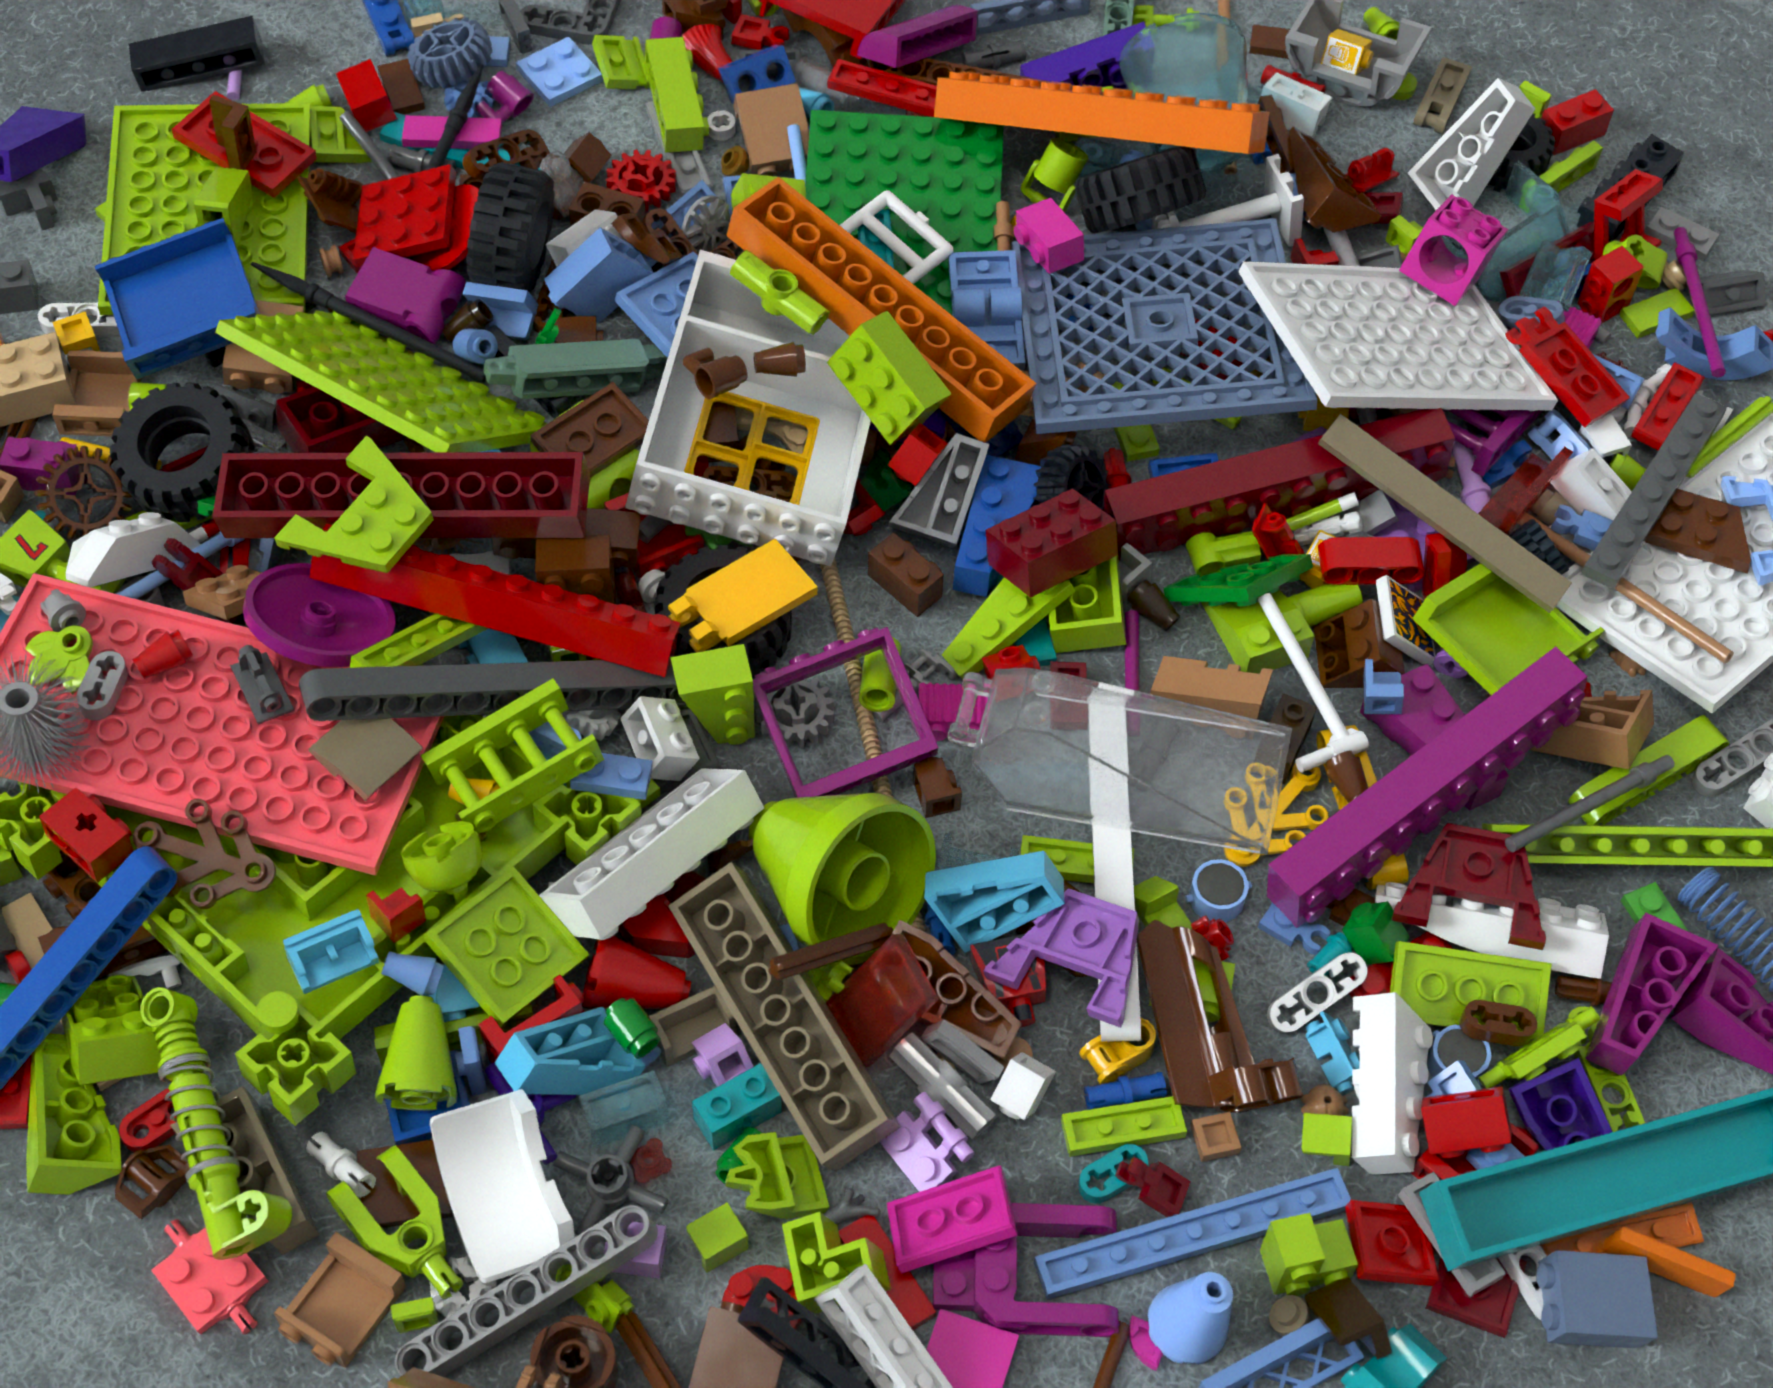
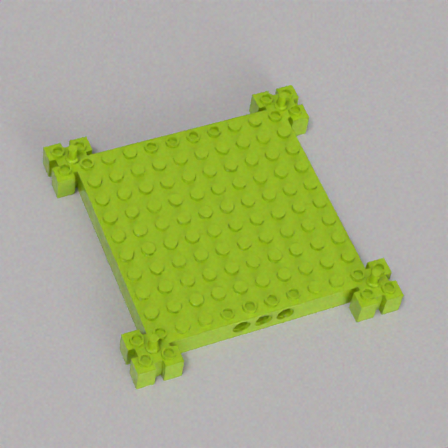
[0,664,641,1126]

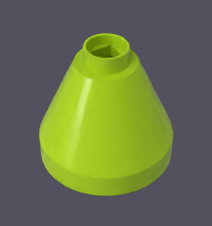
[748,793,936,965]

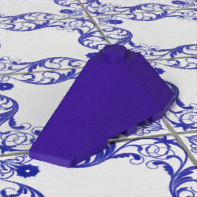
[1508,1058,1612,1151]

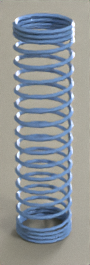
[1678,867,1773,992]

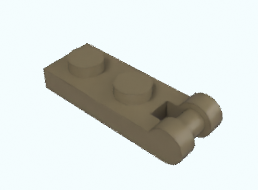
[1413,57,1472,134]

